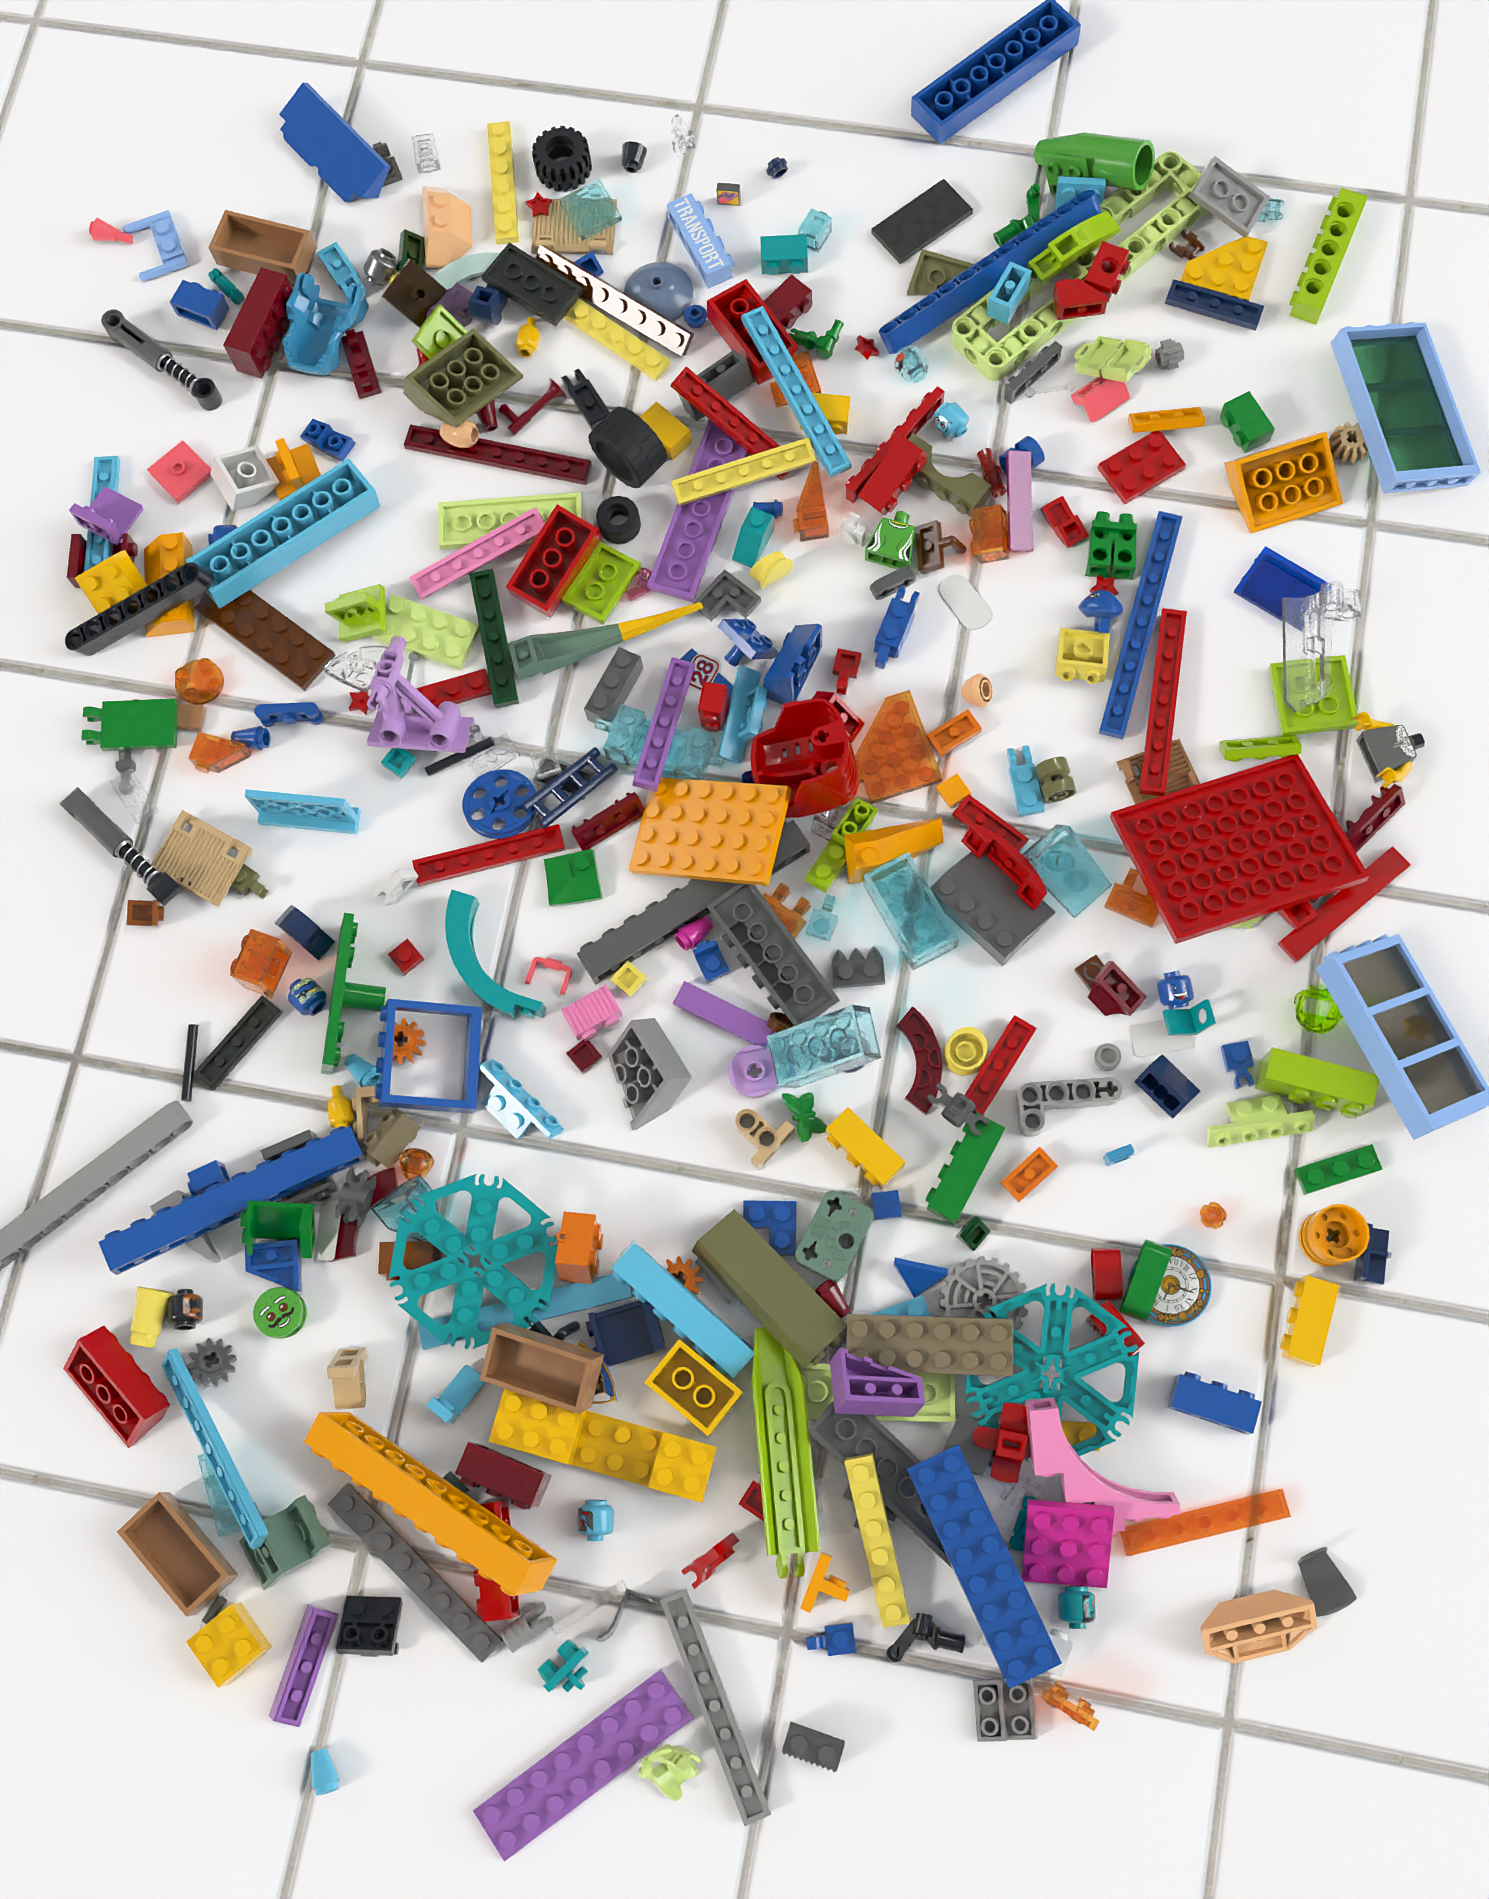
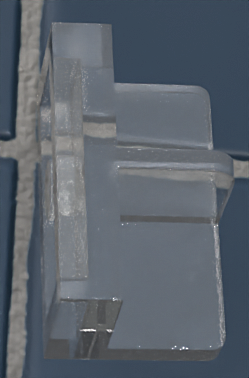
[814,1476,854,1537]

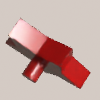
[526,191,552,218]
[854,335,880,360]
[1090,575,1119,596]
[348,687,370,715]

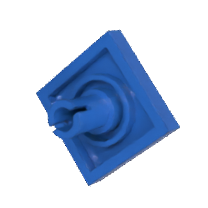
[717,618,778,667]

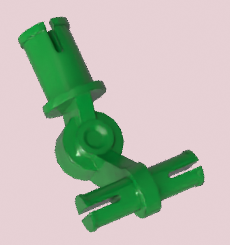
[993,184,1040,247]
[789,319,844,359]

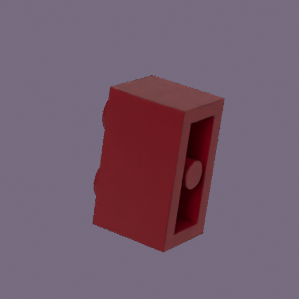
[764,274,813,330]

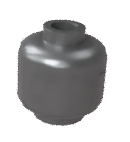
[363,248,397,285]

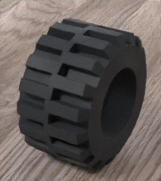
[532,125,592,192]

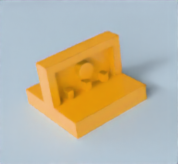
[266,438,321,501]
[800,1552,850,1613]

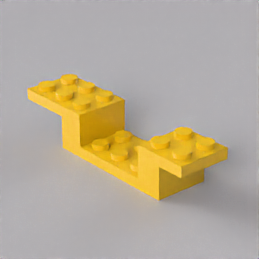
[488,1389,717,1503]

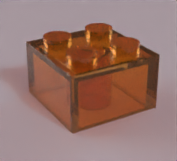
[230,929,293,998]

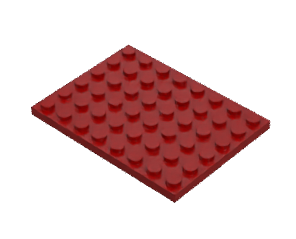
[1110,754,1369,944]

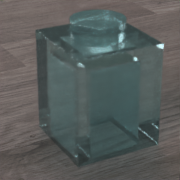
[798,208,832,253]

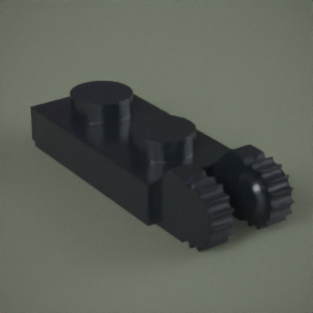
[561,368,610,430]

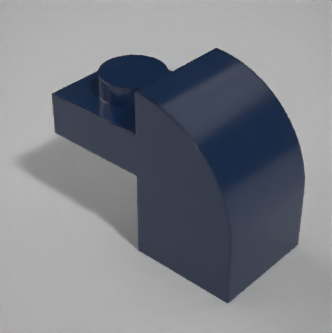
[469,284,509,325]
[274,905,336,961]

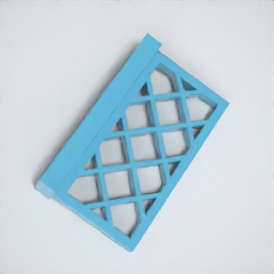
[244,789,361,834]

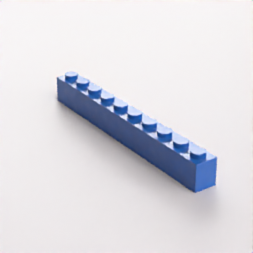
[98,1126,366,1275]

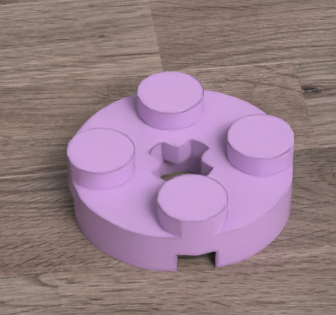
[728,1045,781,1098]

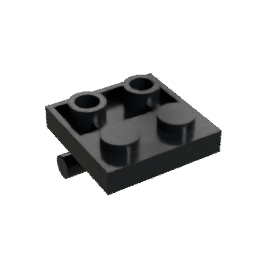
[336,1595,403,1657]

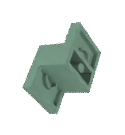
[239,1495,331,1590]

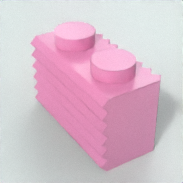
[561,985,623,1041]

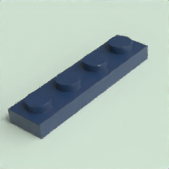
[1165,279,1265,331]

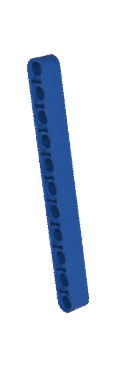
[879,190,1102,354]

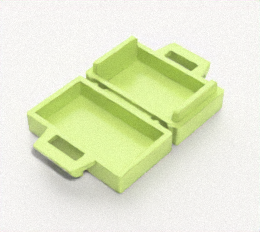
[1074,336,1151,383]

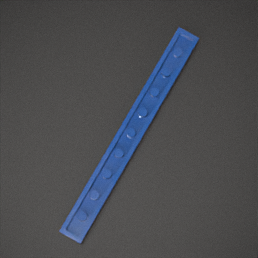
[1098,511,1183,740]

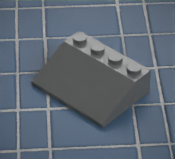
[928,852,1056,966]

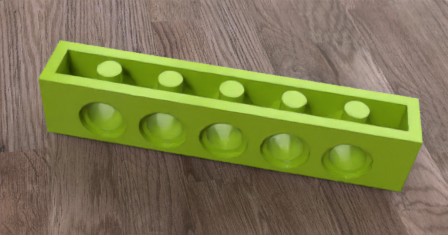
[1289,187,1368,325]

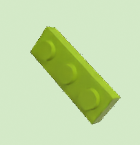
[1219,735,1302,762]

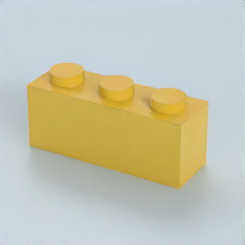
[826,1107,906,1189]
[1280,1275,1340,1367]

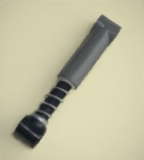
[101,309,222,411]
[59,787,183,906]

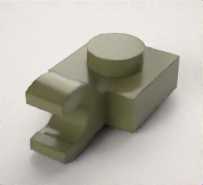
[231,864,269,899]

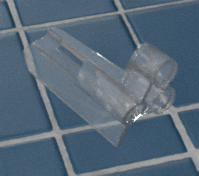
[1282,581,1361,713]

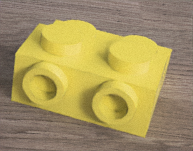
[1054,627,1110,684]

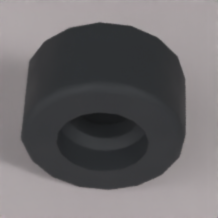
[596,496,641,544]

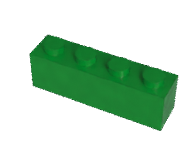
[925,1113,1005,1225]

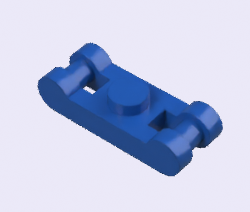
[254,702,324,727]

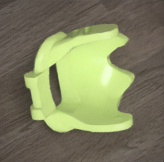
[638,1744,702,1801]

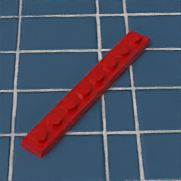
[1139,608,1187,796]

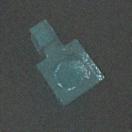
[806,894,838,942]

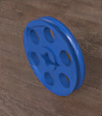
[462,769,537,839]

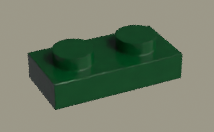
[397,229,425,273]

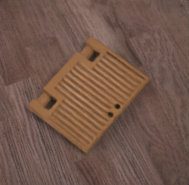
[1116,739,1200,804]

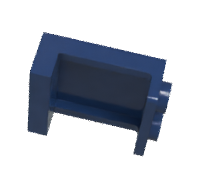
[585,1300,667,1367]

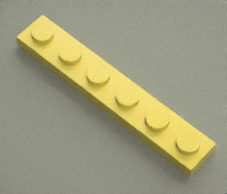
[487,121,519,245]
[563,299,671,381]
[671,437,816,506]
[844,1453,911,1628]

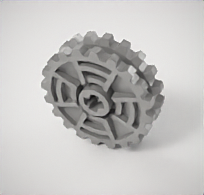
[939,1256,1028,1330]

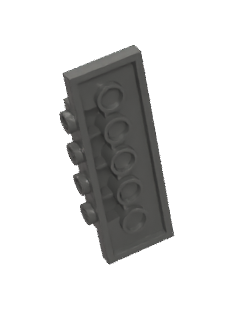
[706,883,840,1031]

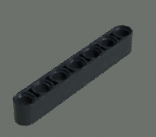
[65,562,214,656]

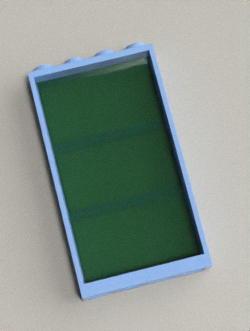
[1330,322,1481,494]

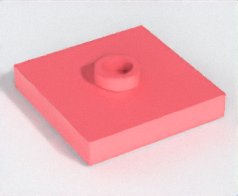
[147,440,211,504]

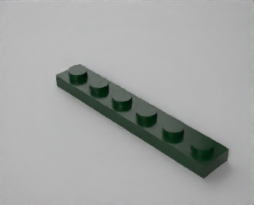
[469,568,519,708]

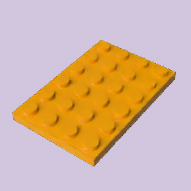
[628,778,792,886]

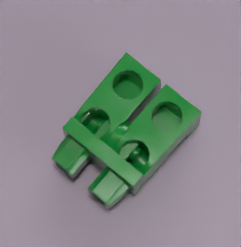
[1085,511,1137,580]

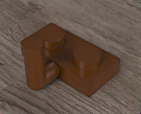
[915,520,967,574]

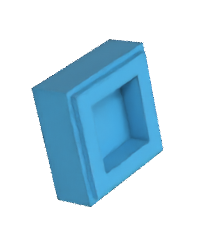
[1103,1144,1135,1167]

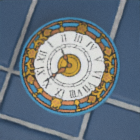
[1128,1244,1212,1327]

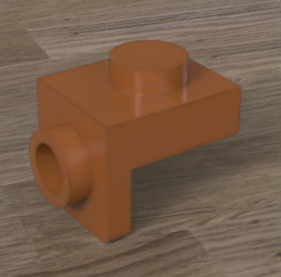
[127,900,164,927]

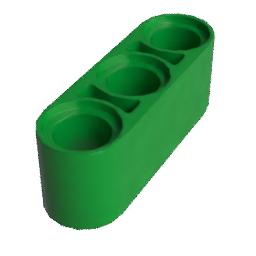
[1119,1239,1173,1323]

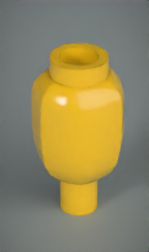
[515,317,540,358]
[327,1085,354,1128]

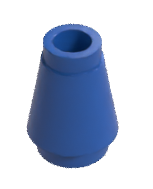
[231,726,271,751]

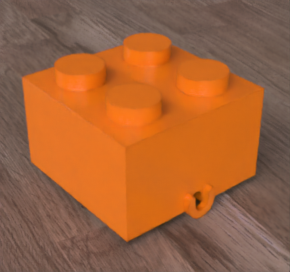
[555,1211,604,1284]

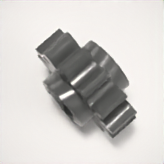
[187,1338,237,1387]

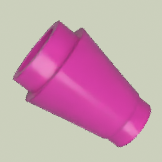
[674,916,713,951]

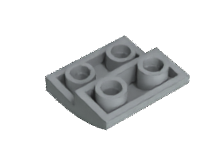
[973,1678,1038,1742]

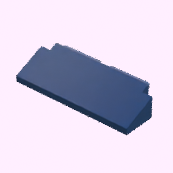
[279,82,391,202]

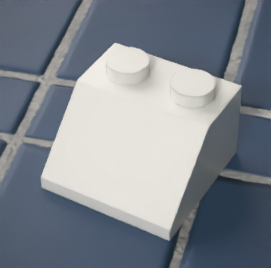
[211,445,280,511]

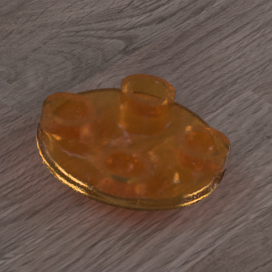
[175,658,224,705]

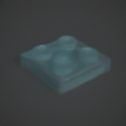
[559,179,622,241]

